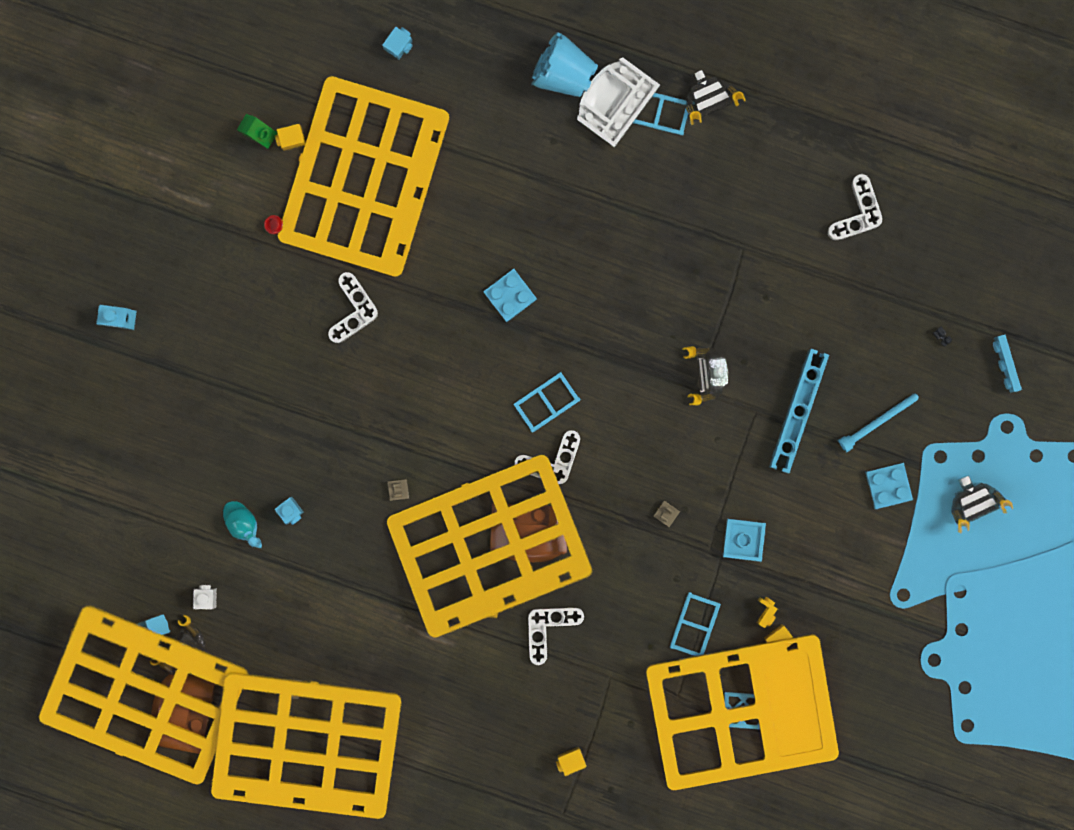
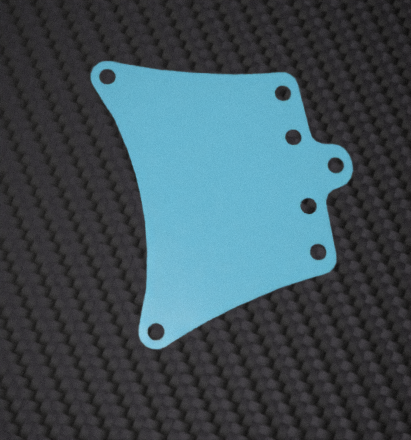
[890,414,1074,609]
[921,541,1074,760]

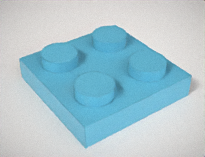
[484,269,537,322]
[866,463,913,509]
[723,519,766,562]

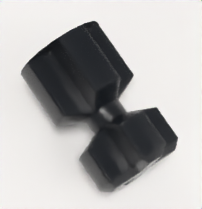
[932,326,952,347]

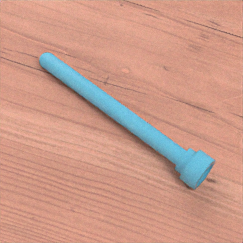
[838,394,919,453]

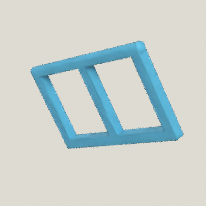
[633,93,691,135]
[514,372,580,433]
[670,592,721,656]

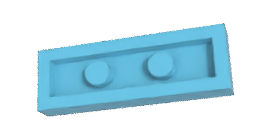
[993,335,1022,392]

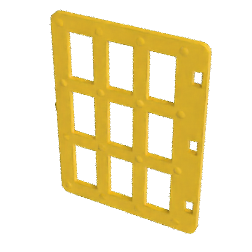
[278,76,449,277]
[387,455,592,638]
[39,606,248,784]
[211,673,401,819]

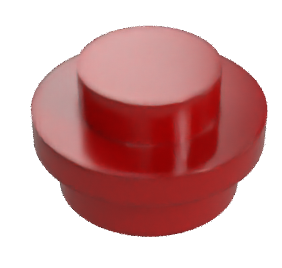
[264,215,283,234]

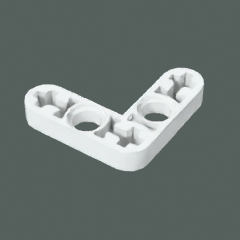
[828,174,882,241]
[329,272,378,343]
[515,431,580,484]
[528,607,584,665]

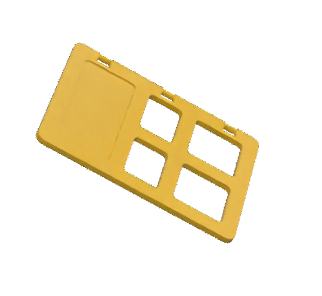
[646,634,839,790]

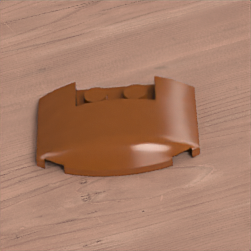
[490,503,569,563]
[151,670,216,754]

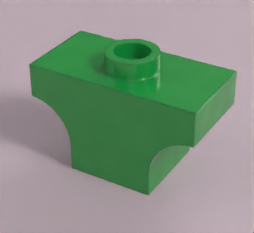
[237,114,278,149]

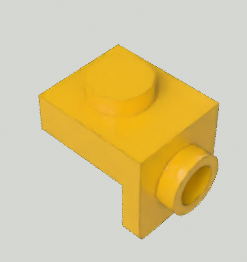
[757,597,777,628]

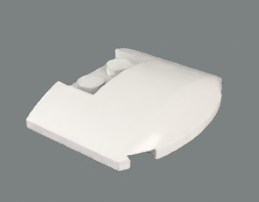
[577,58,660,147]

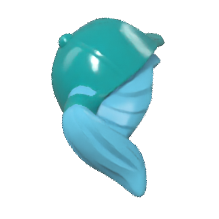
[223,501,262,548]

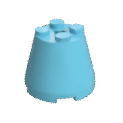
[532,32,598,97]

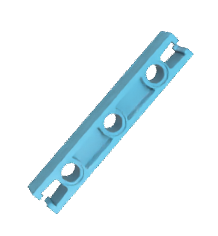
[769,349,829,473]

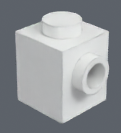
[193,585,217,609]

